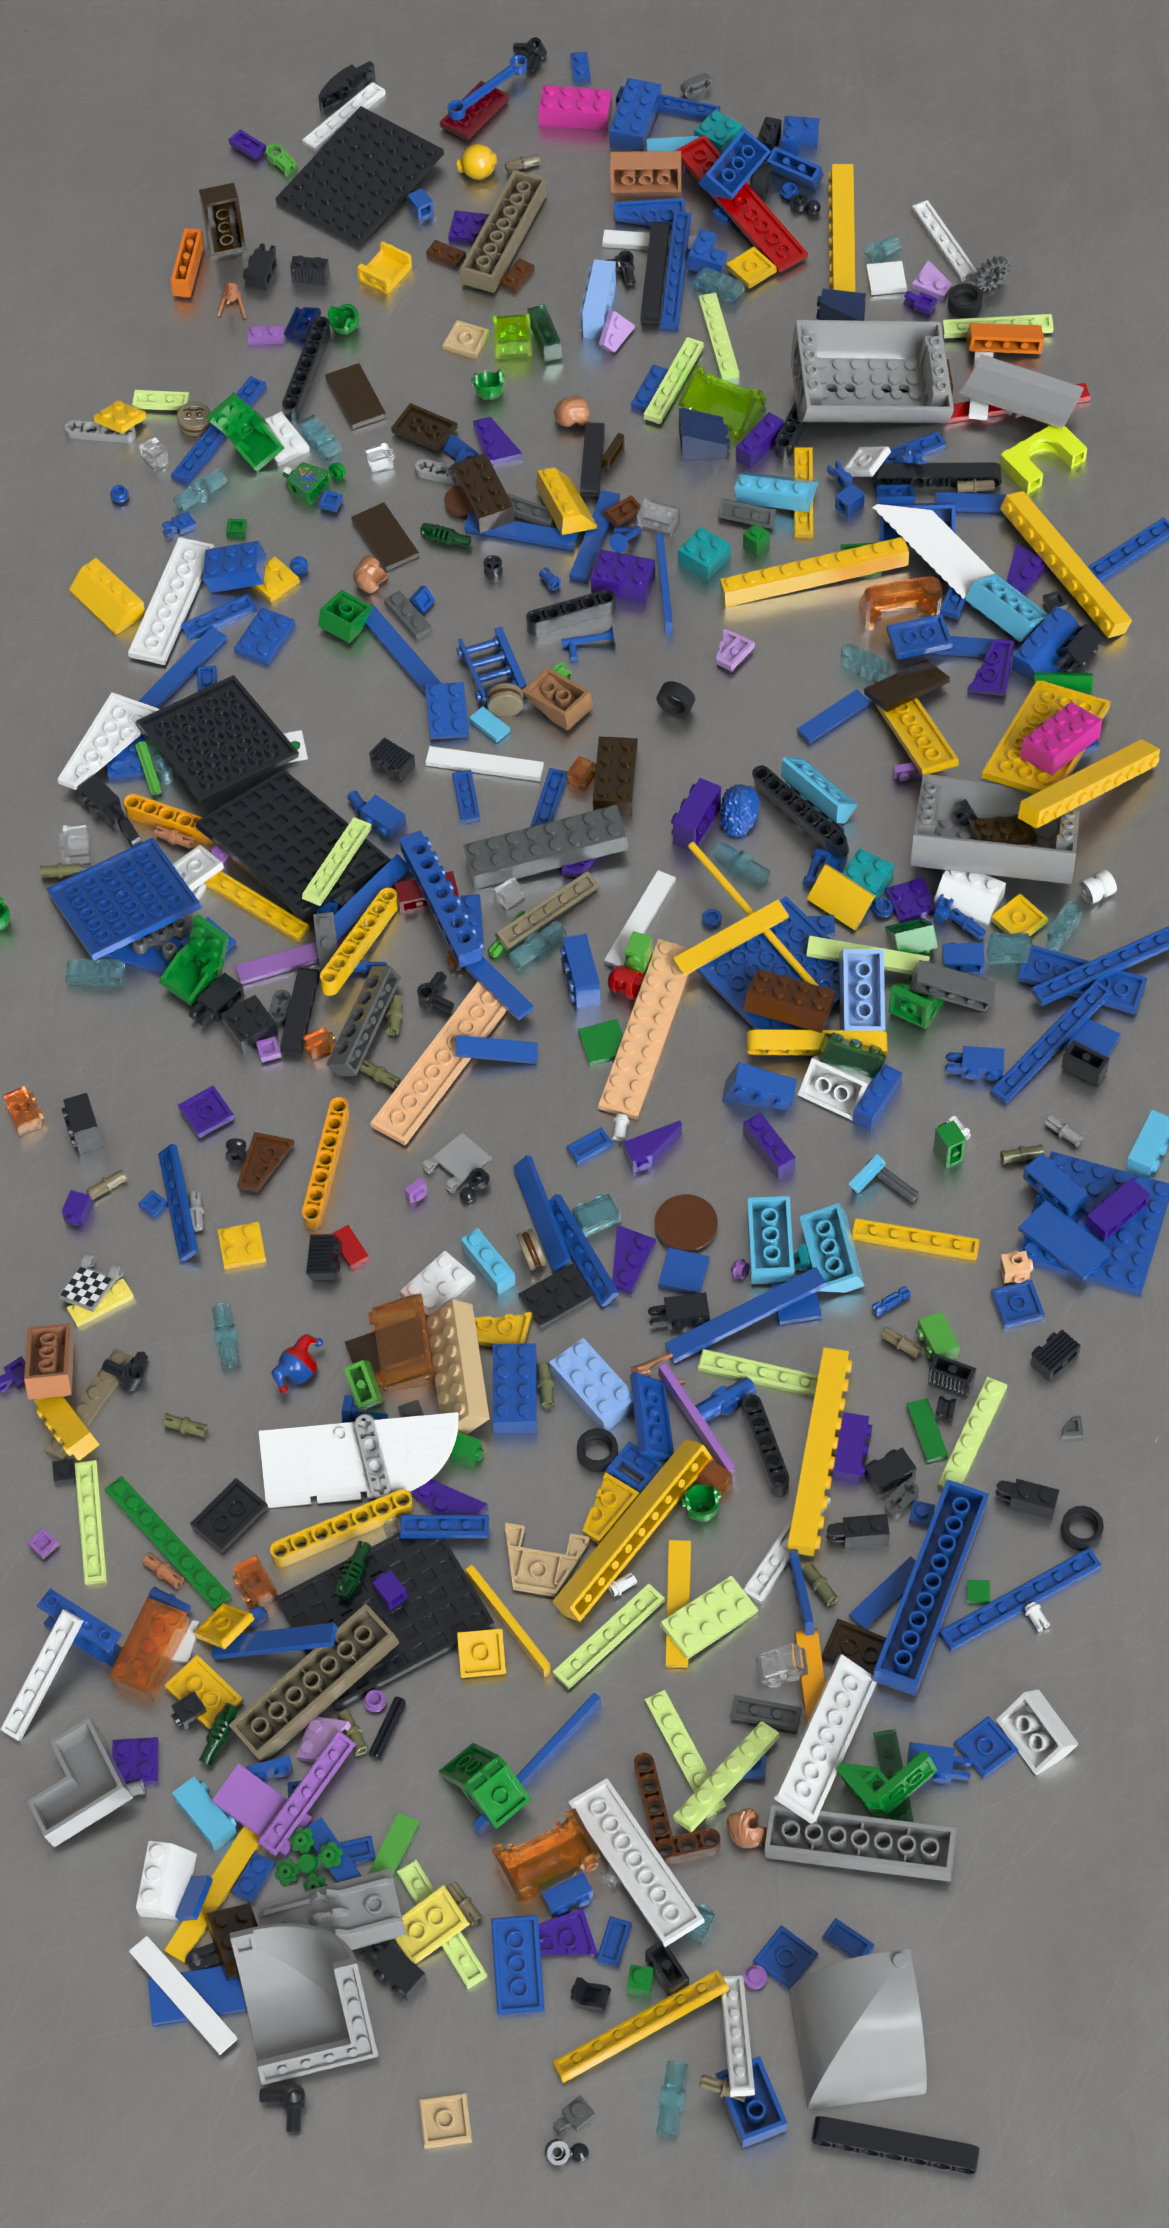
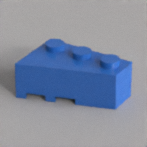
[722,1062,797,1110]

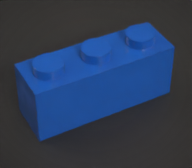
[766,147,824,191]
[853,1064,902,1131]
[1023,1153,1088,1218]

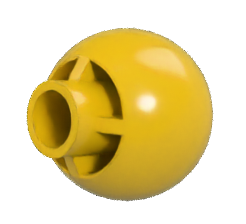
[457,144,497,180]

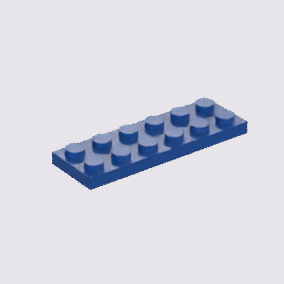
[1018,944,1147,1015]

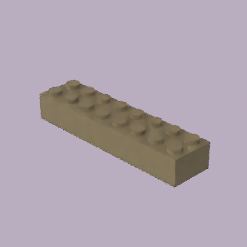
[460,170,547,293]
[229,1604,400,1762]

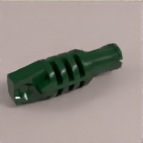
[420,523,472,548]
[335,1541,371,1600]
[199,1703,238,1766]

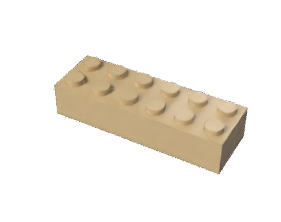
[426,1299,490,1435]

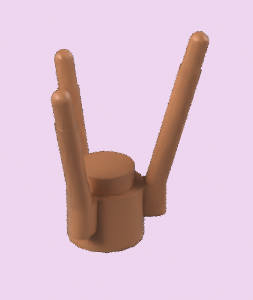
[217,283,246,319]
[630,1353,685,1384]

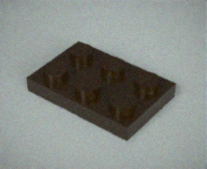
[391,403,458,452]
[968,815,1038,845]
[205,1903,258,1981]

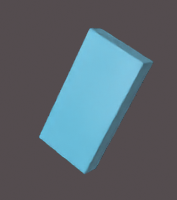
[469,707,510,743]
[849,1154,886,1193]

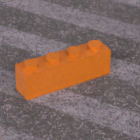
[171,228,204,297]
[967,323,1044,354]

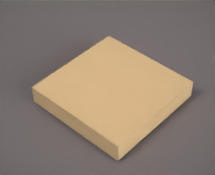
[442,320,490,360]
[419,2093,472,2149]

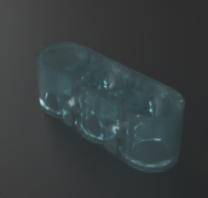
[691,267,745,304]
[298,415,342,461]
[840,644,891,683]
[145,737,175,784]
[1045,901,1083,952]
[65,959,125,986]

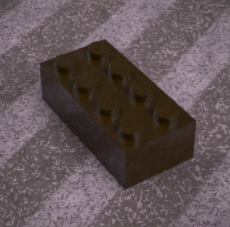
[199,183,246,256]
[451,453,515,533]
[593,736,638,816]

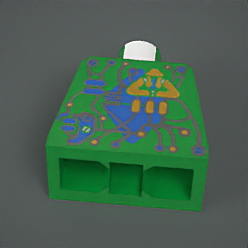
[283,462,330,506]

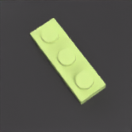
[132,390,190,411]

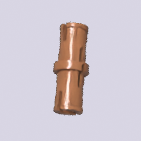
[154,825,194,849]
[142,1552,185,1589]

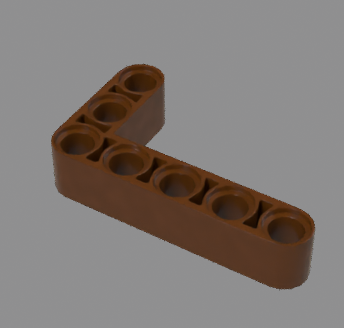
[634,1753,720,1866]

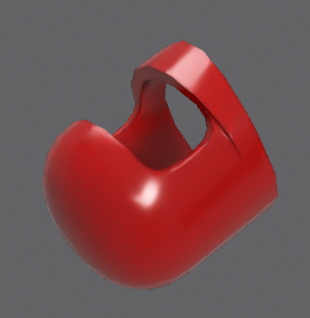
[608,965,643,1001]

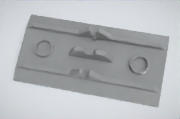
[959,354,1084,428]
[256,1868,406,1950]

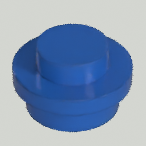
[781,182,798,199]
[110,485,129,503]
[289,556,308,574]
[873,898,893,918]

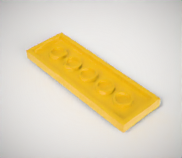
[876,698,959,776]

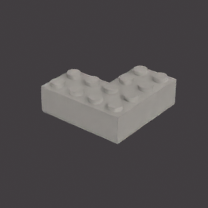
[27,1717,133,1847]

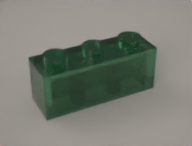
[527,304,562,362]
[817,1032,886,1079]

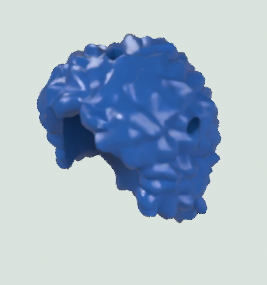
[720,784,760,837]

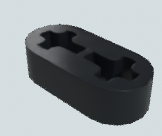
[117,816,142,847]
[186,1943,221,1971]

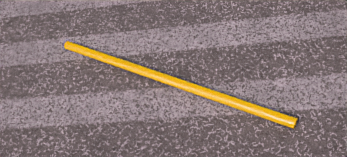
[688,842,819,986]

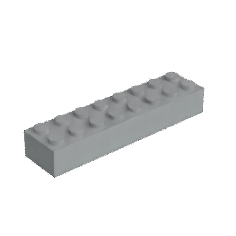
[765,1805,956,1882]

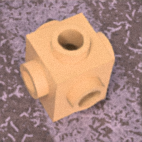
[1000,1251,1033,1283]

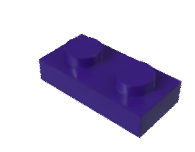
[229,129,266,160]

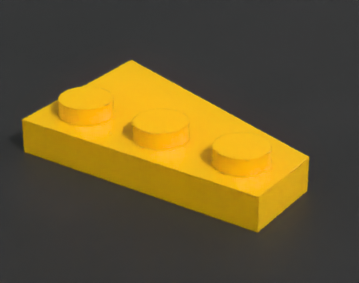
[474,1312,532,1347]
[582,1472,640,1544]

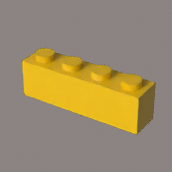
[33,1397,99,1461]

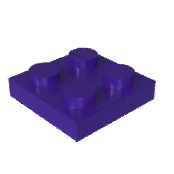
[448,210,489,244]
[885,877,937,923]
[178,1085,235,1138]
[112,1737,159,1784]

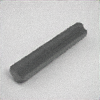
[866,1159,919,1202]

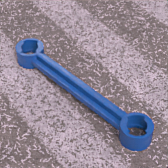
[448,55,527,120]

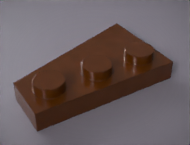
[237,1132,295,1193]

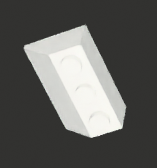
[934,870,1006,926]
[798,1054,874,1121]
[996,1689,1078,1775]
[136,1841,197,1921]

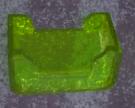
[678,365,767,436]

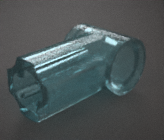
[863,235,901,264]

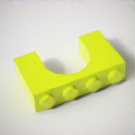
[1000,425,1087,494]

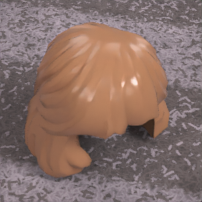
[554,395,590,428]
[353,555,388,593]
[726,1808,767,1848]

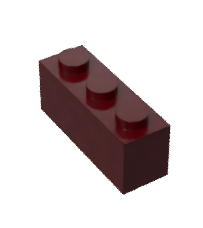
[394,871,459,914]

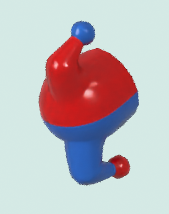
[271,1334,323,1394]

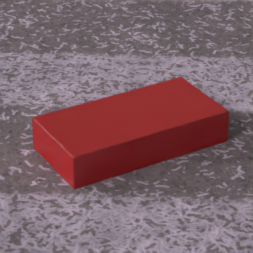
[331,1225,370,1270]

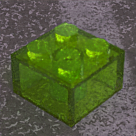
[493,314,532,359]

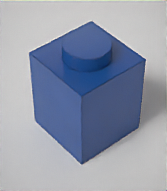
[407,188,434,221]
[835,484,865,518]

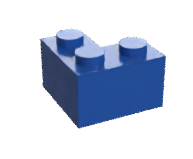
[781,116,820,156]
[687,228,728,279]

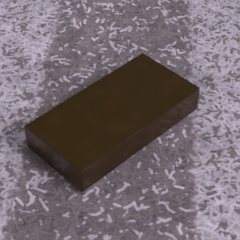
[601,433,625,472]

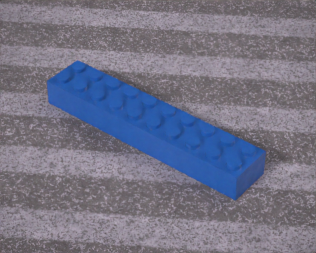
[873,1479,989,1696]

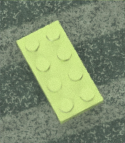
[660,1576,758,1660]

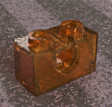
[3,1086,44,1137]
[232,1555,278,1609]

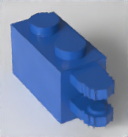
[945,1046,1005,1081]
[907,1742,972,1783]

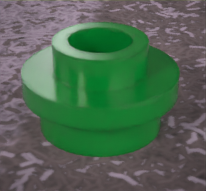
[329,462,346,481]

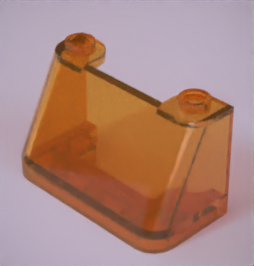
[859,576,942,631]
[368,1293,435,1392]
[492,1808,601,1903]

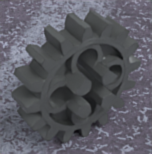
[973,255,1011,292]

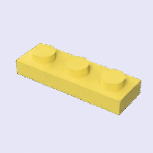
[67,1278,134,1327]

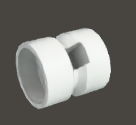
[1079,870,1117,905]

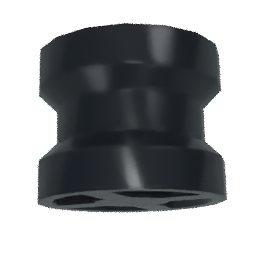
[483,555,503,579]
[226,1138,246,1163]
[935,1396,957,1420]

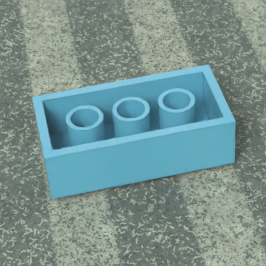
[747,1196,794,1284]

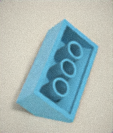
[734,472,818,512]
[965,574,1049,643]
[781,757,858,824]
[800,1203,865,1293]

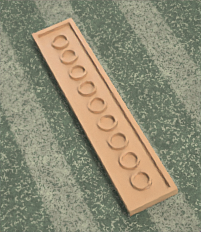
[598,939,690,1120]
[370,982,507,1145]

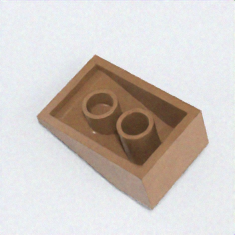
[522,667,593,731]

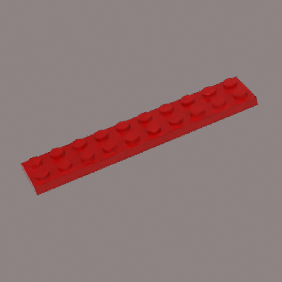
[676,135,808,274]

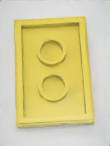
[395,1885,470,1965]

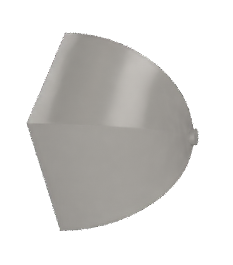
[229,1923,379,2085]
[789,1949,927,2110]

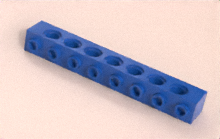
[399,830,484,968]

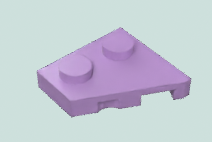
[912,261,952,301]
[598,311,635,352]
[716,628,755,671]
[296,1717,351,1763]

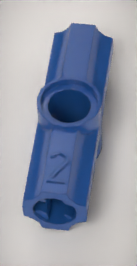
[695,1377,757,1422]

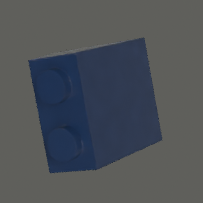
[816,289,866,321]
[679,408,730,461]

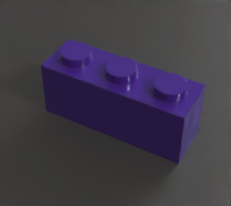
[736,412,784,469]
[743,1112,796,1179]
[1085,1178,1150,1242]
[832,1412,873,1484]

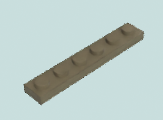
[495,871,600,951]
[45,1347,134,1461]

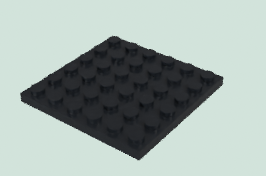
[136,675,299,805]

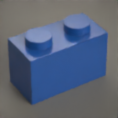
[360,794,407,841]
[942,942,985,974]
[539,1866,594,1918]

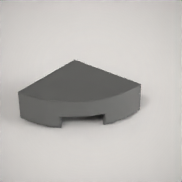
[1061,1415,1083,1440]

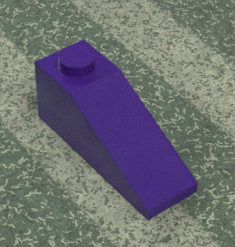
[623,1120,682,1172]

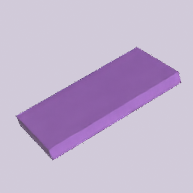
[211,1763,312,1856]

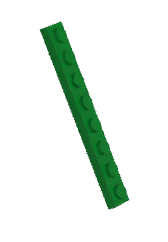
[105,1476,232,1611]

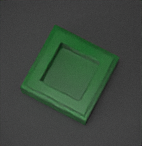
[226,519,247,538]
[967,1580,990,1604]

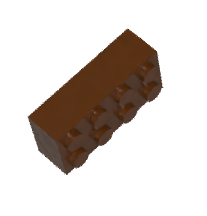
[743,969,836,1033]

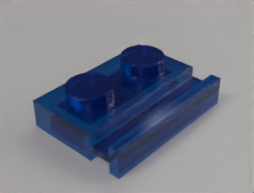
[284,307,321,339]

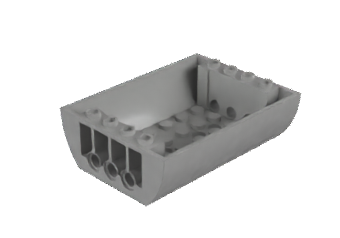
[791,320,954,423]
[911,774,1080,884]

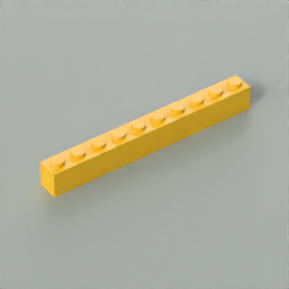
[828,164,855,292]
[1000,491,1132,638]
[720,537,909,607]
[1018,739,1160,829]
[788,1347,852,1557]
[552,1439,713,1622]

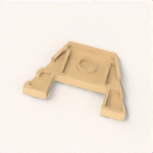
[505,1522,590,1597]

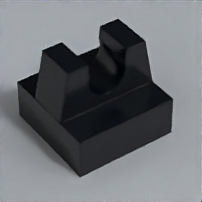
[954,799,978,827]

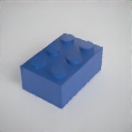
[203,541,266,593]
[560,933,601,1010]
[715,2056,788,2148]

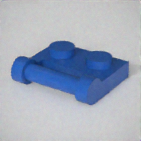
[802,849,848,887]
[606,1441,664,1494]

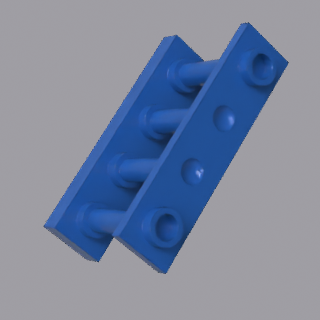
[456,627,527,708]
[37,1588,129,1672]

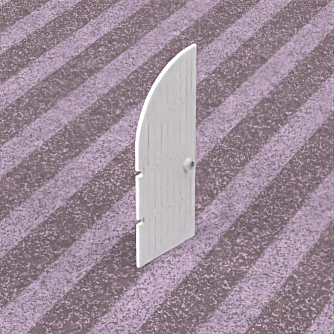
[259,1412,459,1508]

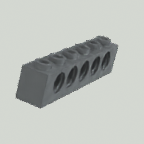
[326,965,401,1077]

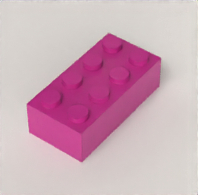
[538,85,612,130]
[1020,702,1102,776]

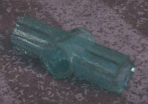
[173,469,228,511]
[712,842,770,885]
[509,921,567,968]
[212,1303,240,1368]
[656,2060,688,2138]

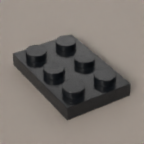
[518,1264,595,1329]
[190,1478,268,1553]

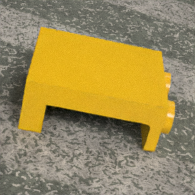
[357,241,412,295]

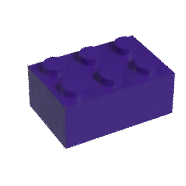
[591,549,655,603]
[671,778,721,852]

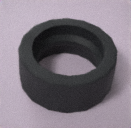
[751,163,772,199]
[948,283,983,318]
[656,681,696,717]
[577,1428,618,1472]
[1060,1506,1104,1551]

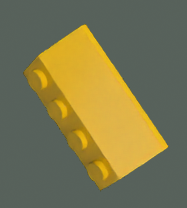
[536,467,597,535]
[69,558,145,635]

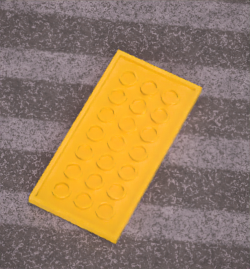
[981,681,1111,794]

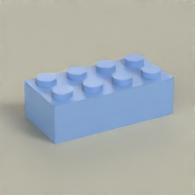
[580,259,616,340]
[839,949,885,1031]
[550,1338,634,1431]

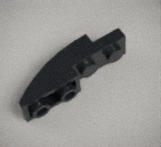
[318,61,375,111]

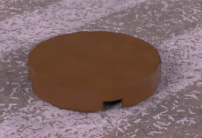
[444,486,470,517]

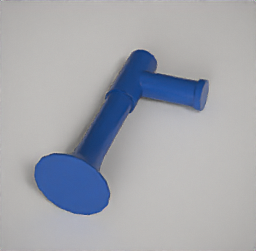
[609,526,642,553]
[561,625,615,662]

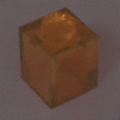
[567,756,596,791]
[303,1026,336,1062]
[698,1460,733,1496]

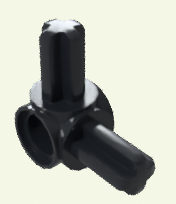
[513,37,547,73]
[606,250,636,287]
[417,971,454,1013]
[101,1351,148,1391]
[259,2084,306,2133]

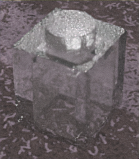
[140,437,169,471]
[365,443,395,474]
[493,876,525,912]

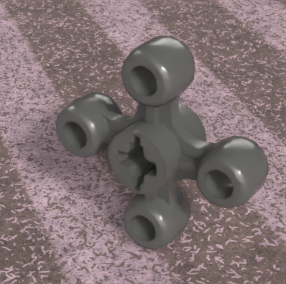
[132,919,188,961]

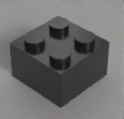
[220,995,278,1055]
[61,1093,103,1154]

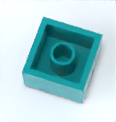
[694,110,743,154]
[678,526,731,582]
[842,848,894,906]

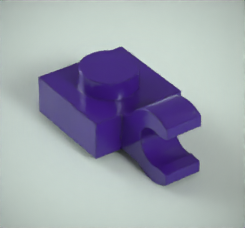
[903,291,937,315]
[0,1356,25,1392]

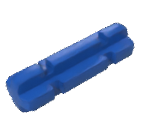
[872,1287,911,1316]

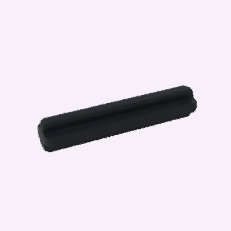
[369,1696,406,1760]

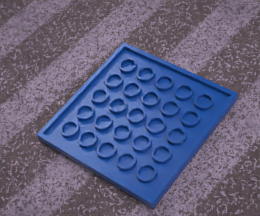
[46,837,202,961]
[696,896,840,1030]
[1019,1151,1169,1295]

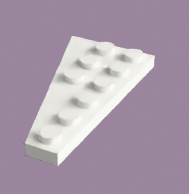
[57,693,160,790]

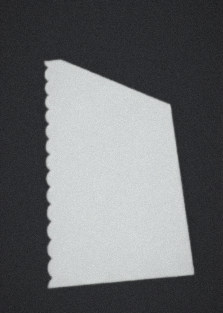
[872,504,995,599]

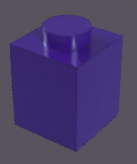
[62,1190,93,1226]
[372,1570,408,1611]

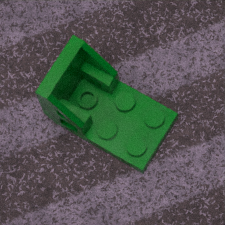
[206,392,285,472]
[159,914,229,1006]
[888,975,944,1029]
[438,1743,531,1829]
[835,1750,938,1816]

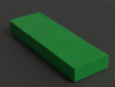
[1033,672,1093,694]
[906,1398,948,1463]

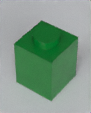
[743,523,770,558]
[449,1432,484,1468]
[627,1964,654,1999]

